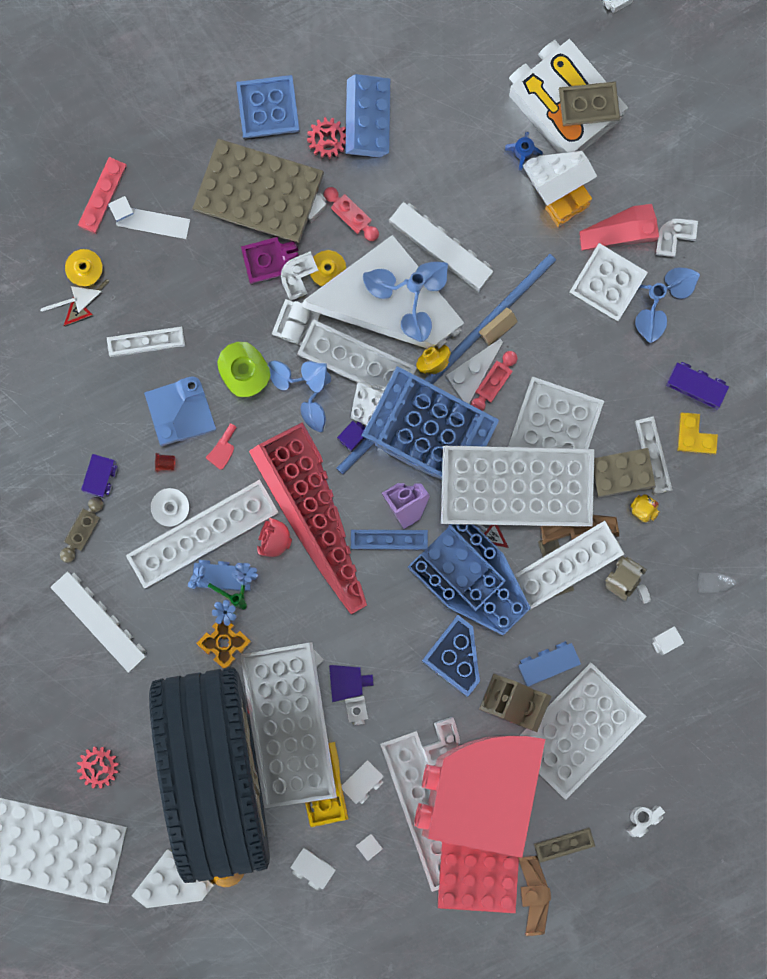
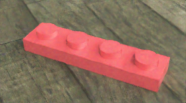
[78,157,127,234]

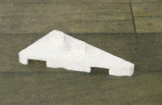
[445,338,503,404]

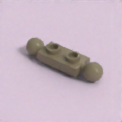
[60,497,103,563]

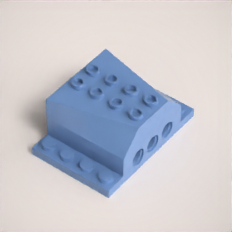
[361,366,499,480]

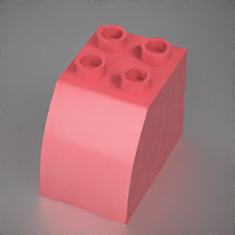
[414,736,545,858]

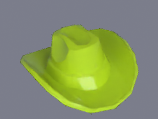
[217,341,271,397]

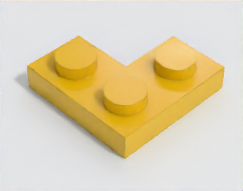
[677,412,718,454]

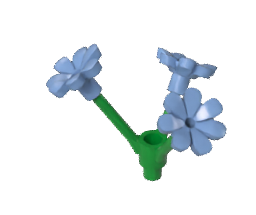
[188,563,258,626]

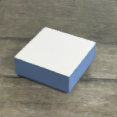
[108,196,134,222]
[356,834,383,861]

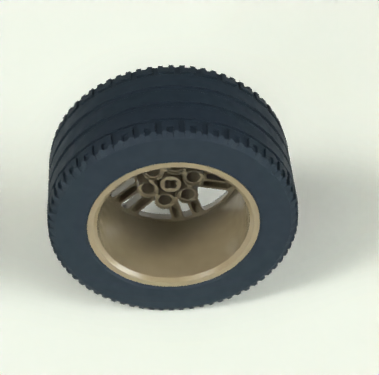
[149,667,270,883]

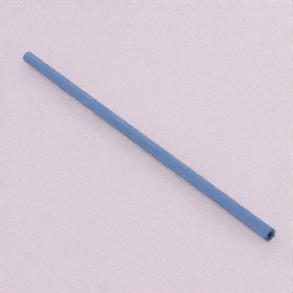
[336,254,556,475]

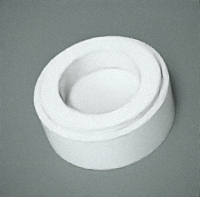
[637,584,651,604]

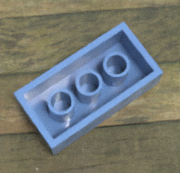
[345,74,391,158]

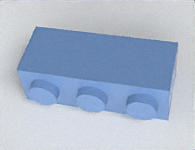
[193,560,252,592]
[518,641,581,686]

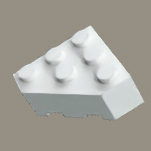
[522,151,597,206]
[132,848,215,908]

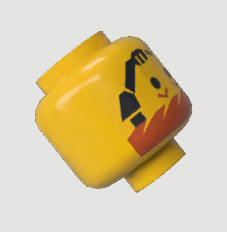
[630,494,660,523]

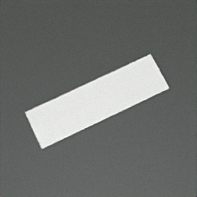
[116,208,190,239]

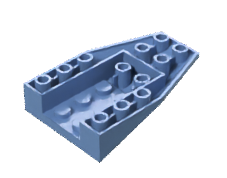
[407,524,531,635]

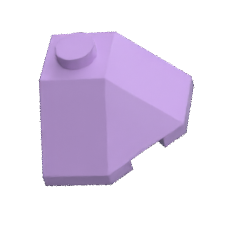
[381,483,430,529]

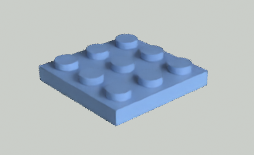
[236,75,300,139]

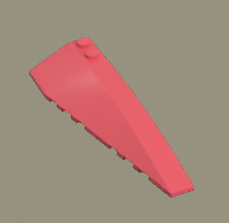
[249,422,367,614]

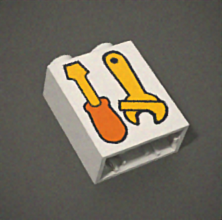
[509,39,628,154]

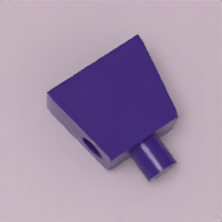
[329,665,374,702]

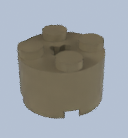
[605,556,647,601]

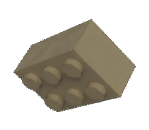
[594,448,656,498]

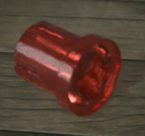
[155,453,175,472]

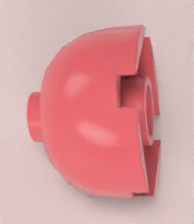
[257,518,292,557]

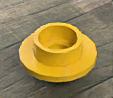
[65,249,103,286]
[310,250,347,286]
[416,345,451,374]

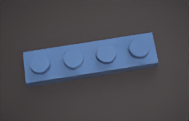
[351,530,428,550]

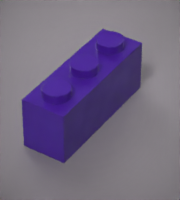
[665,362,729,410]

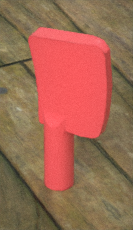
[206,423,237,470]

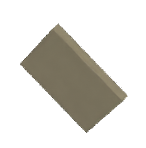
[558,81,620,126]

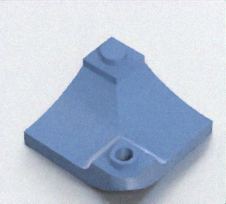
[144,376,216,447]

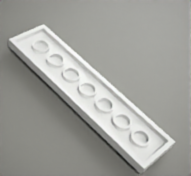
[126,480,279,589]
[380,731,442,892]

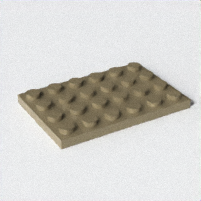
[192,139,324,243]

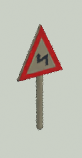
[64,279,109,326]

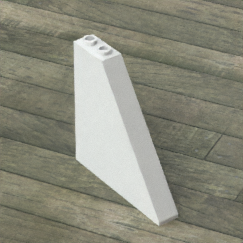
[302,235,464,348]

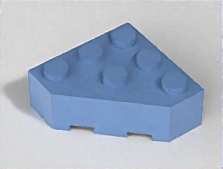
[422,615,480,697]

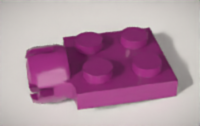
[241,237,300,284]

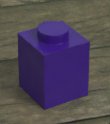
[337,421,365,452]

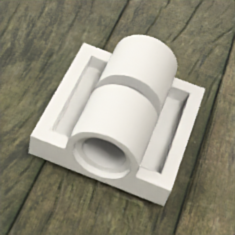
[272,299,321,346]
[350,381,386,425]
[626,806,665,838]

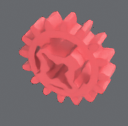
[307,117,346,159]
[77,747,119,789]

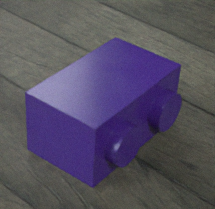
[81,454,118,499]

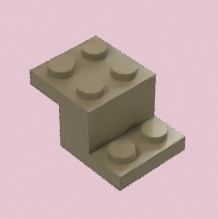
[479,674,552,732]

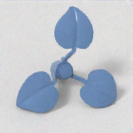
[363,262,448,342]
[635,268,700,343]
[268,360,331,432]

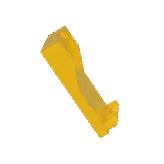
[305,742,349,827]

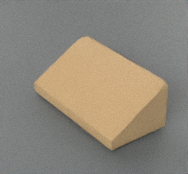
[479,308,518,346]

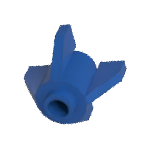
[505,131,543,170]

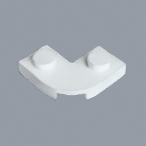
[656,219,698,257]
[281,251,318,301]
[422,717,460,765]

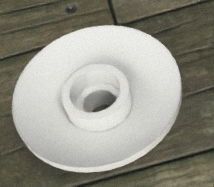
[151,488,189,527]

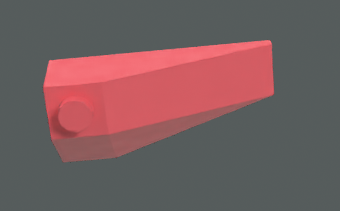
[579,204,659,251]

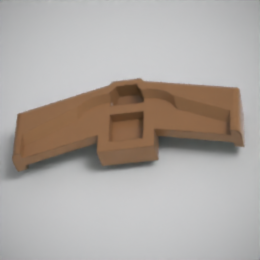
[540,515,619,545]
[518,856,551,936]

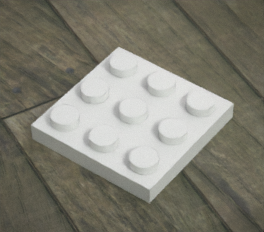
[570,243,648,321]

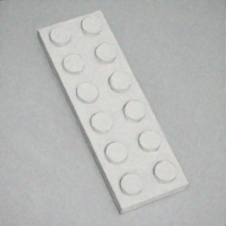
[297,319,417,387]
[514,521,625,611]

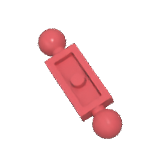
[323,187,379,241]
[470,351,518,411]

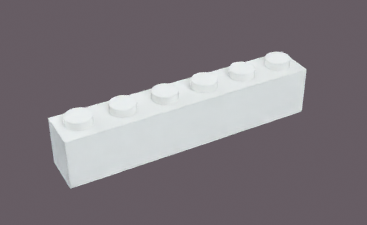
[389,202,493,292]
[51,571,147,673]

